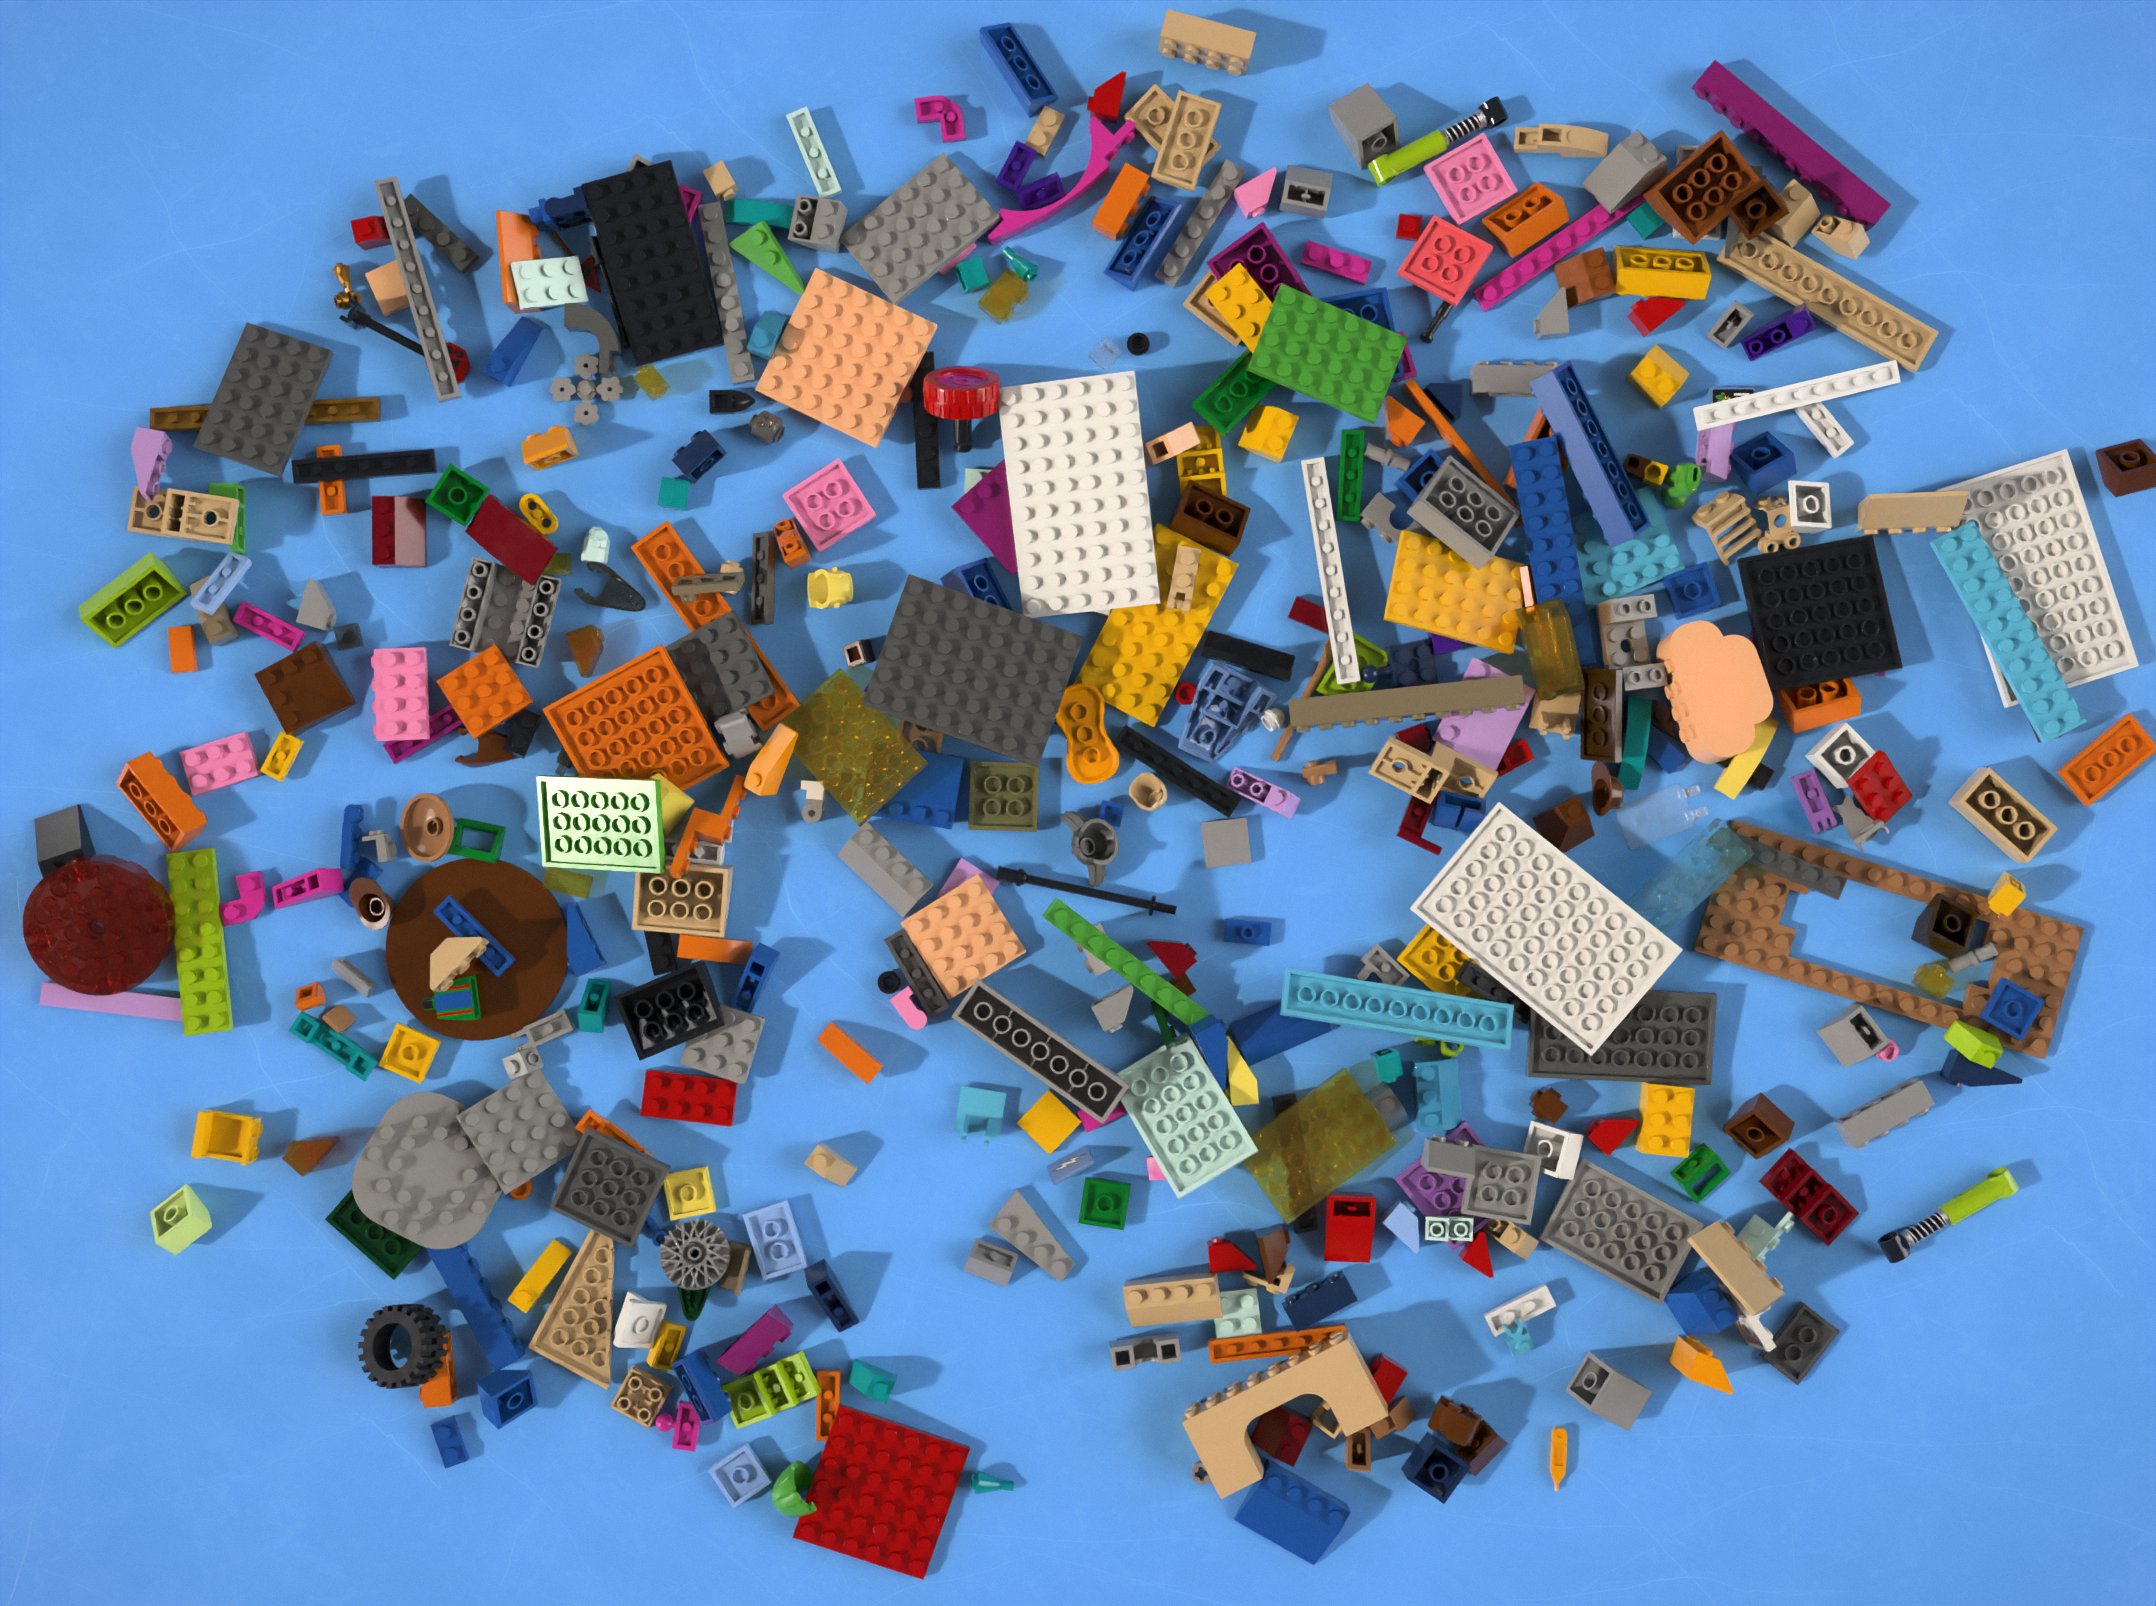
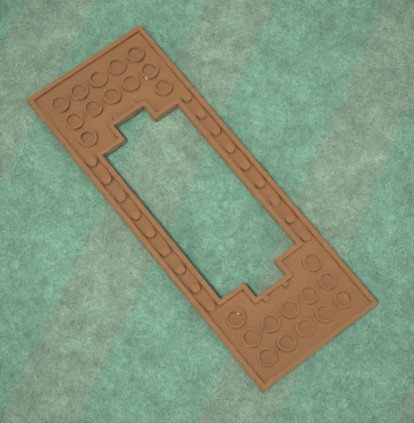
[1692,820,2084,1059]

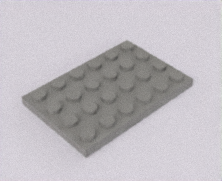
[840,152,1001,305]
[1537,1157,1704,1305]

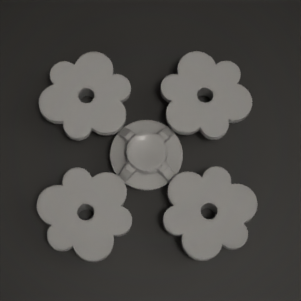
[549,353,623,427]

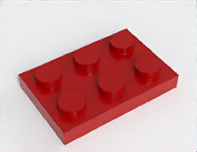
[1846,750,1913,824]

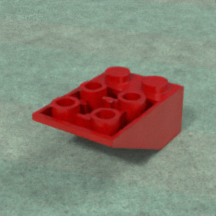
[1324,1191,1376,1263]

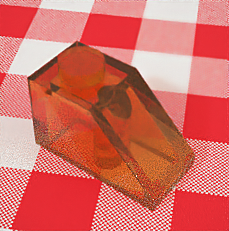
[566,624,605,678]
[282,1136,341,1177]

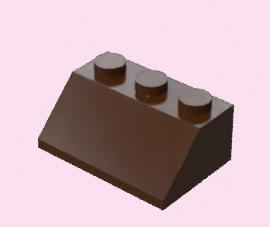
[1168,480,1251,557]

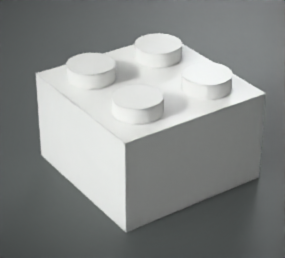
[1805,723,1876,788]

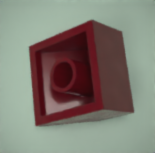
[1145,939,1197,979]
[1250,1404,1313,1467]

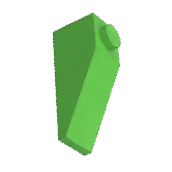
[206,483,245,555]

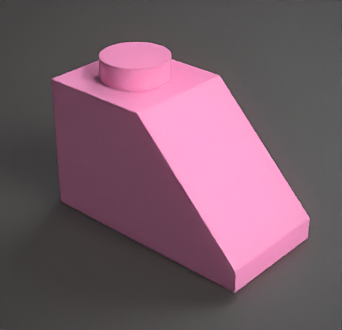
[1233,167,1277,220]

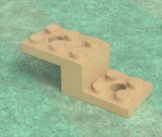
[127,486,240,545]
[1368,736,1498,804]

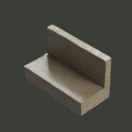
[719,1241,753,1296]

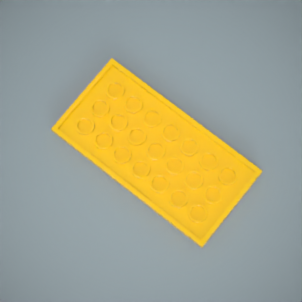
[1073,523,1239,727]

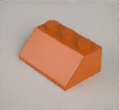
[1482,182,1569,258]
[1776,679,1861,734]

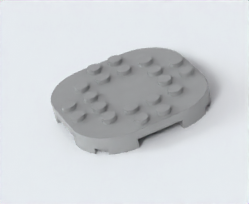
[352,1092,503,1249]

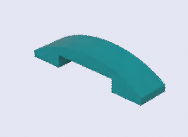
[725,199,794,230]
[1615,697,1651,790]
[289,1011,378,1081]

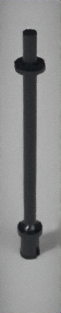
[996,866,1177,916]

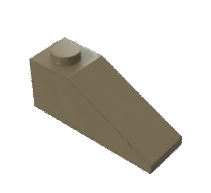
[189,575,241,646]

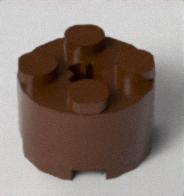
[1427,1395,1482,1447]

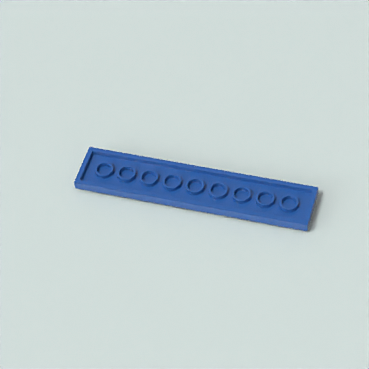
[1508,435,1596,672]

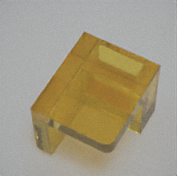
[542,553,572,577]

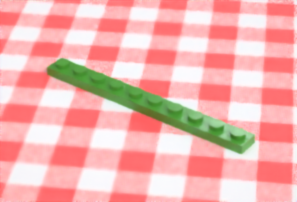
[1042,897,1229,1033]

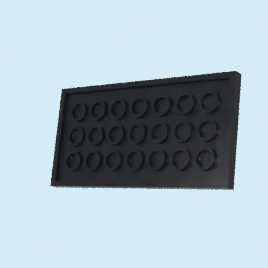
[581,160,724,367]

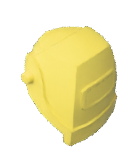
[807,567,853,609]

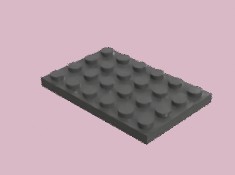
[193,322,334,477]

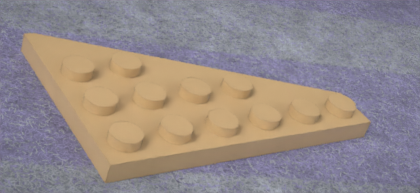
[528,1229,615,1390]

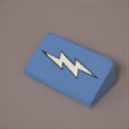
[1047,1146,1094,1185]

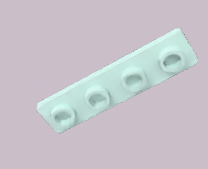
[1736,1211,1795,1262]

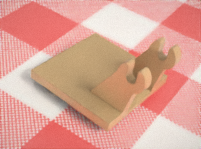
[1528,683,1581,740]

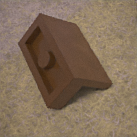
[1453,1419,1508,1476]

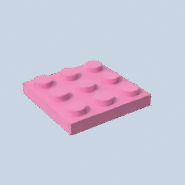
[1423,132,1518,227]
[782,458,877,553]

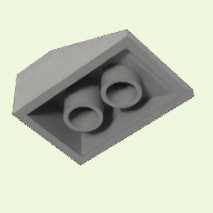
[1582,130,1667,214]

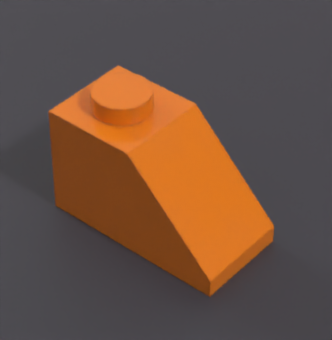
[1383,395,1425,448]

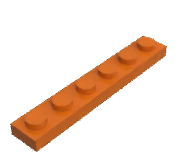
[1208,1323,1346,1364]

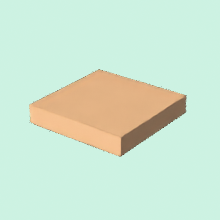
[365,260,410,317]

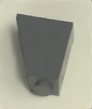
[1364,1082,1409,1133]

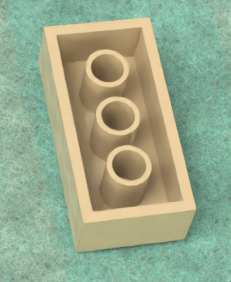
[1158,9,1256,76]
[1948,767,2058,863]

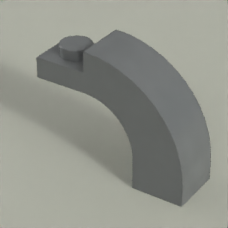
[564,303,623,378]

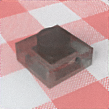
[333,623,364,651]

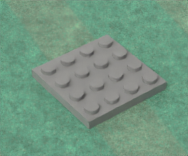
[456,1068,582,1195]

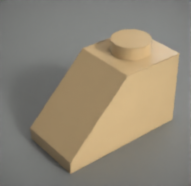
[804,1141,858,1187]

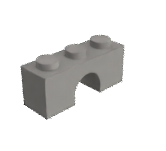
[1360,492,1432,551]
[1109,1332,1182,1371]

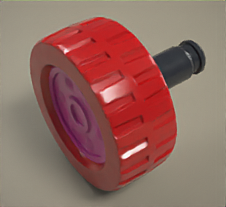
[923,366,1000,453]

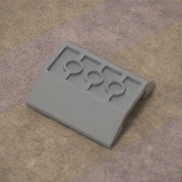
[449,556,562,669]

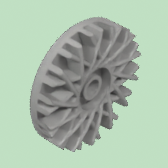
[660,1219,730,1290]

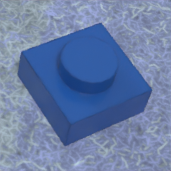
[1098,800,1125,827]

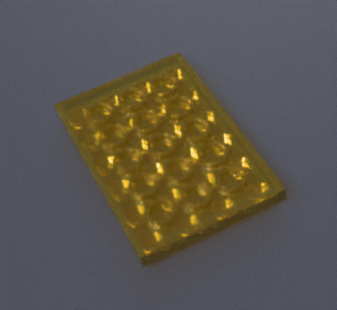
[773,668,928,827]
[1242,1067,1397,1225]

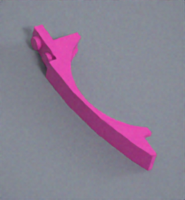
[988,116,1136,245]

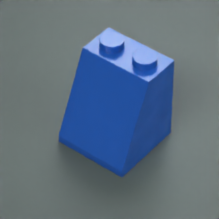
[1664,1269,1739,1333]

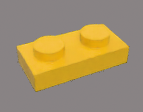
[260,730,305,782]

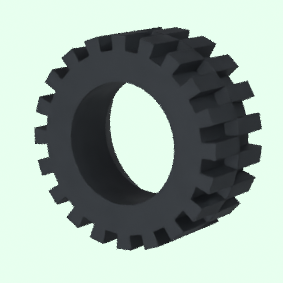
[358,1304,448,1389]

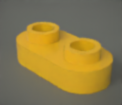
[519,493,559,535]

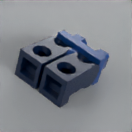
[528,186,593,233]

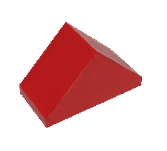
[1458,1229,1494,1278]

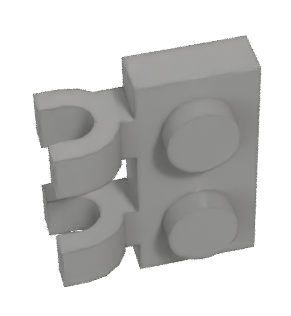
[1353,944,1410,986]

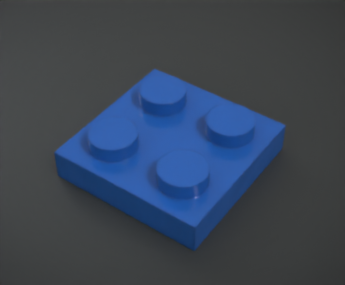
[1662,561,1722,620]
[1978,977,2045,1041]

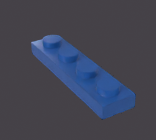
[433,895,516,977]

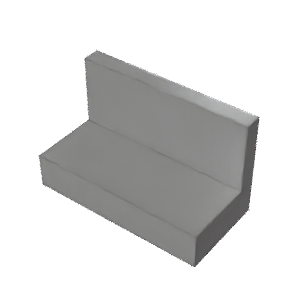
[964,1238,1019,1287]

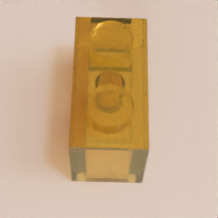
[978,267,1029,325]

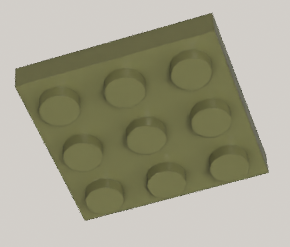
[968,761,1039,832]

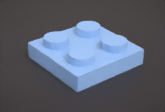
[708,1442,773,1509]

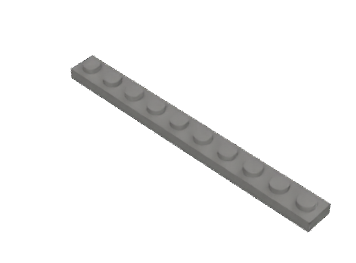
[373,176,462,403]

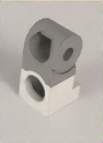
[801,780,827,823]

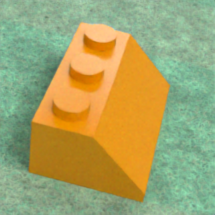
[1669,1335,1734,1395]

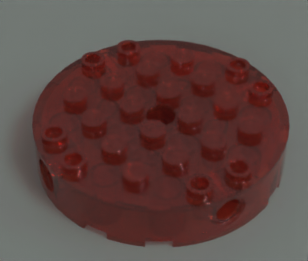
[22,855,175,996]

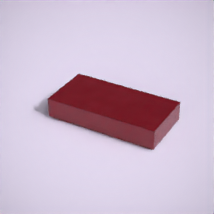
[1287,596,1329,635]

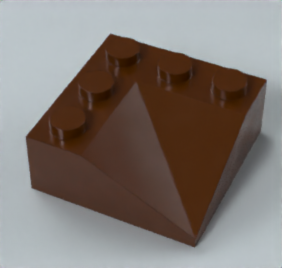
[254,641,357,736]

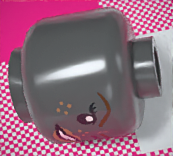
[749,411,785,445]

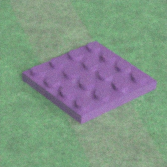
[1394,1120,1492,1251]

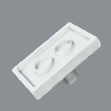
[1717,1283,1777,1352]

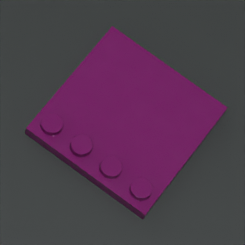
[951,459,1018,575]

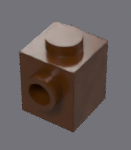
[1528,1087,1568,1124]

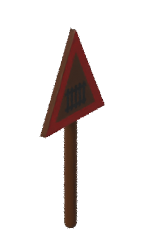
[552,232,601,293]

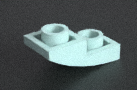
[1425,1216,1474,1242]

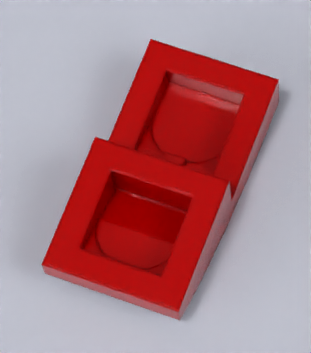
[1496,738,1535,778]

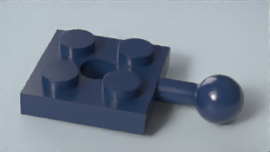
[1361,638,1438,689]

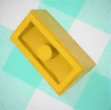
[646,1319,687,1371]

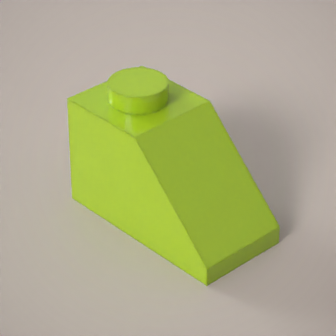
[1943,1019,2004,1069]

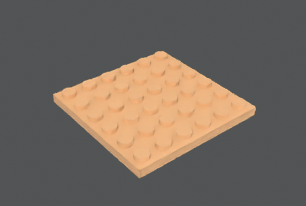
[755,268,938,449]

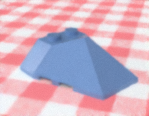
[1178,660,1278,763]

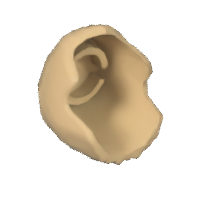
[1128,772,1167,812]

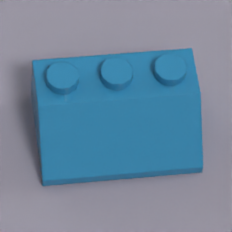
[1411,1057,1462,1132]

